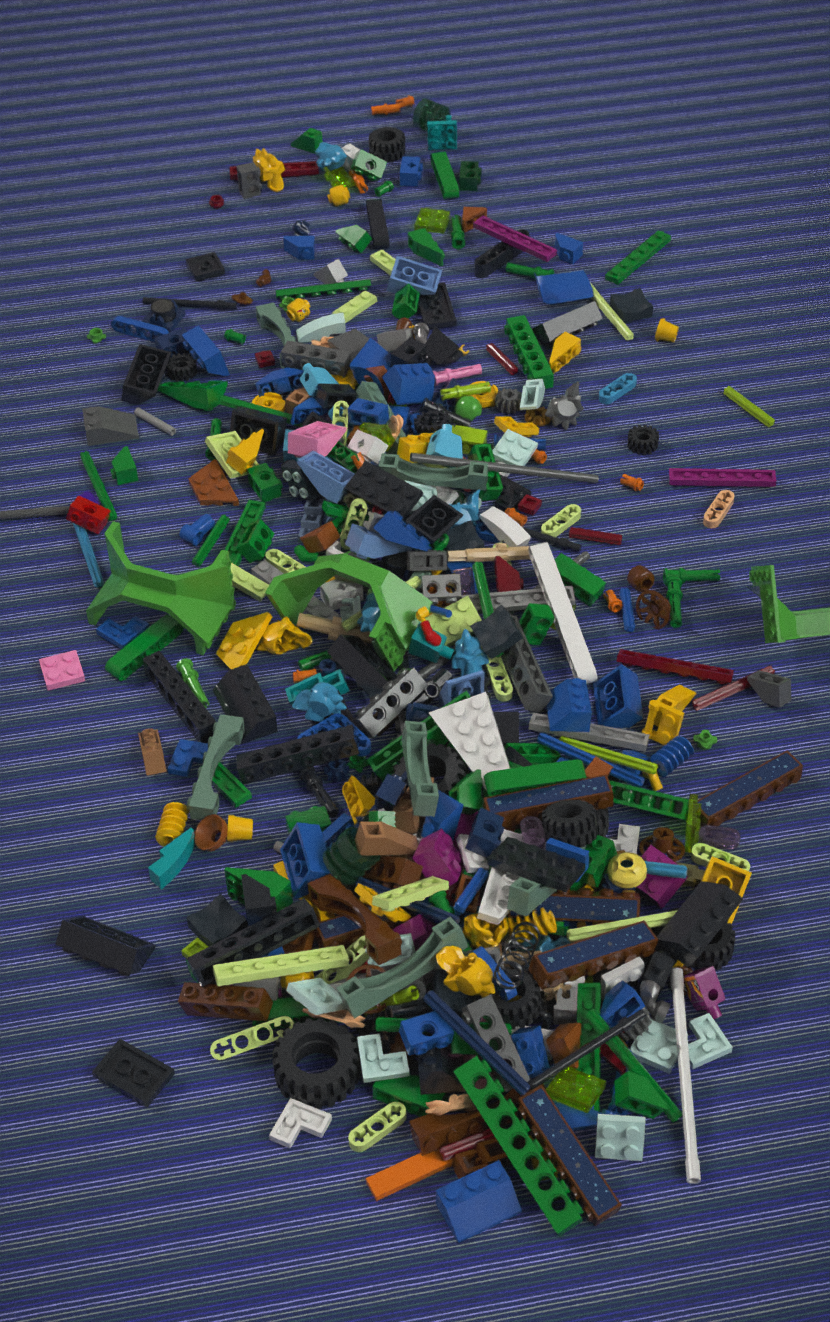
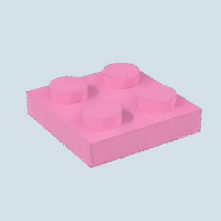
[39,650,85,691]

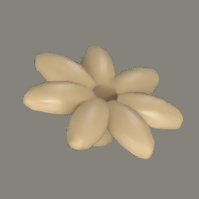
[543,983,572,1003]

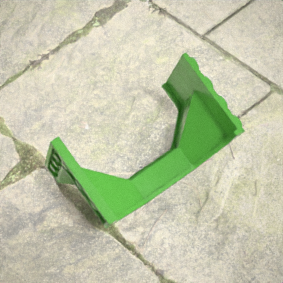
[86,521,236,655]
[265,553,433,672]
[746,565,830,643]

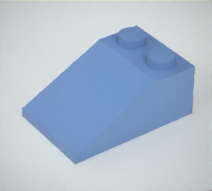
[386,256,442,295]
[297,450,355,504]
[345,524,413,559]
[439,670,484,708]

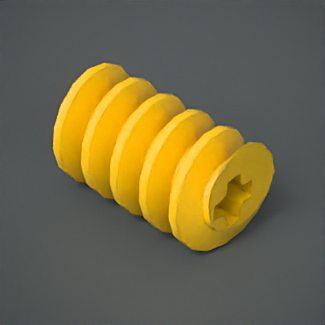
[155,802,190,847]
[508,907,557,943]

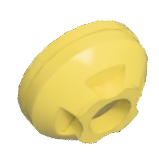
[607,852,647,889]

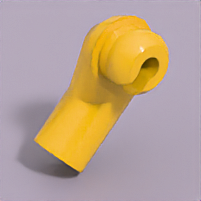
[642,771,663,791]

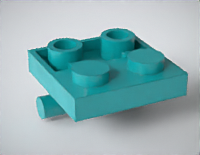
[427,115,457,150]

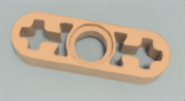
[703,490,735,529]

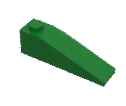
[158,380,228,411]

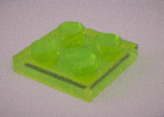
[414,208,451,234]
[685,794,701,853]
[546,1067,606,1113]

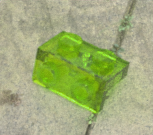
[324,166,355,189]
[359,422,396,452]

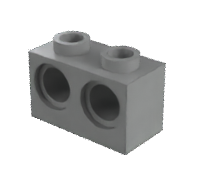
[421,574,461,605]

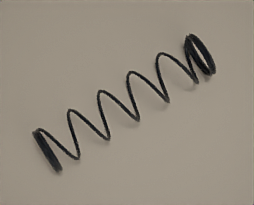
[494,922,540,990]

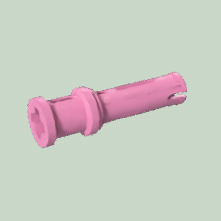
[432,364,482,386]

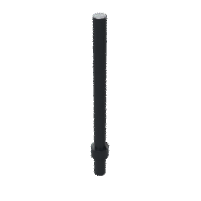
[143,297,237,310]
[480,519,582,552]
[527,1009,646,1090]

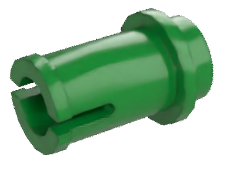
[374,181,394,197]
[224,329,246,345]

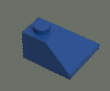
[421,790,464,841]

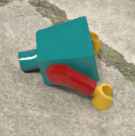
[409,606,455,663]

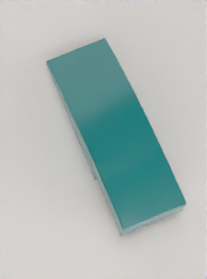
[285,669,350,705]
[148,828,195,889]

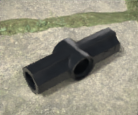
[404,668,453,711]

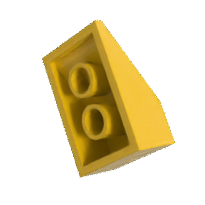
[701,856,752,924]

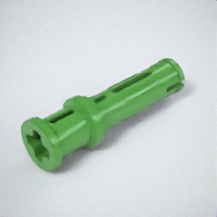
[176,658,210,708]

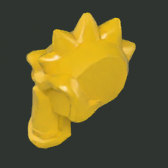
[253,148,285,192]
[257,616,312,655]
[463,914,509,949]
[436,946,495,997]

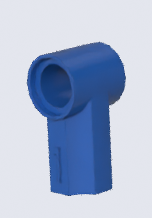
[179,513,215,546]

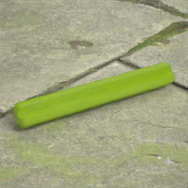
[724,386,775,427]

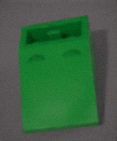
[224,867,293,912]

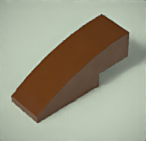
[452,1138,526,1179]

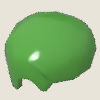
[454,396,482,421]

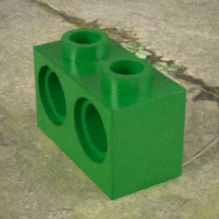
[236,519,275,563]
[519,603,555,645]
[579,835,617,888]

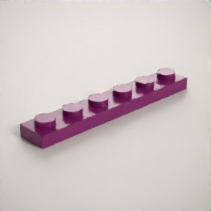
[473,216,557,262]
[669,468,776,487]

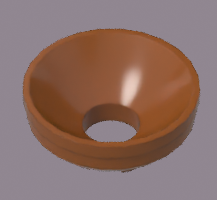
[194,814,228,852]

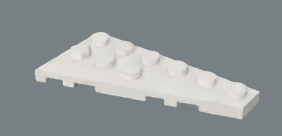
[429,692,510,790]
[477,829,546,925]

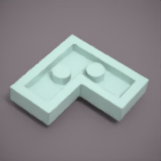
[688,1013,733,1069]
[357,1034,409,1083]

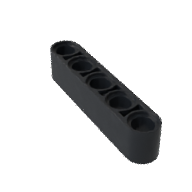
[366,199,390,249]
[474,229,529,278]

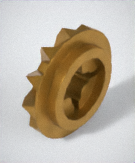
[525,407,551,426]

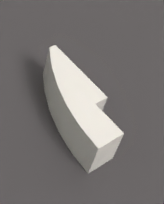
[479,507,531,547]

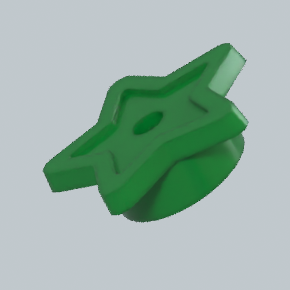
[347,755,370,773]

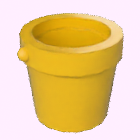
[654,318,679,342]
[227,815,253,842]

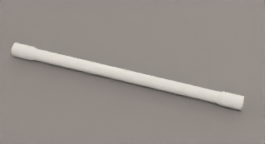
[670,968,701,1184]

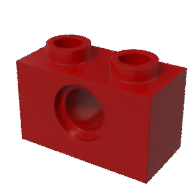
[66,496,111,534]

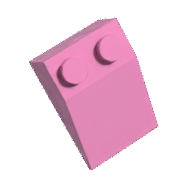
[288,421,347,458]

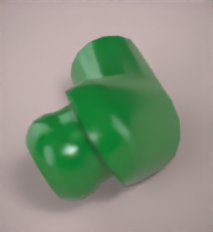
[294,545,318,562]

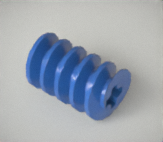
[650,736,694,778]

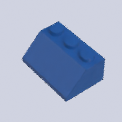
[182,325,230,376]
[382,363,435,405]
[593,664,643,728]
[546,678,592,732]
[280,822,334,899]
[436,1160,522,1243]

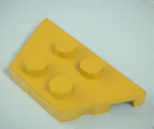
[216,612,272,669]

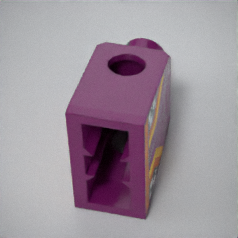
[683,966,725,1019]

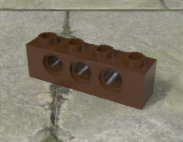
[353,855,424,890]
[178,982,273,1021]

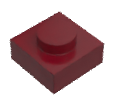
[255,350,275,368]
[518,494,542,516]

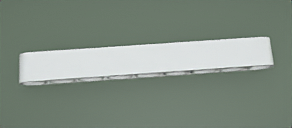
[528,542,597,684]

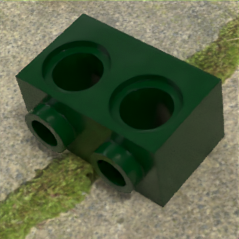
[459,161,482,191]

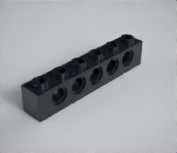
[143,650,216,743]
[236,724,359,785]
[186,898,320,987]

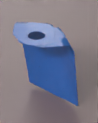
[534,270,594,304]
[350,337,391,396]

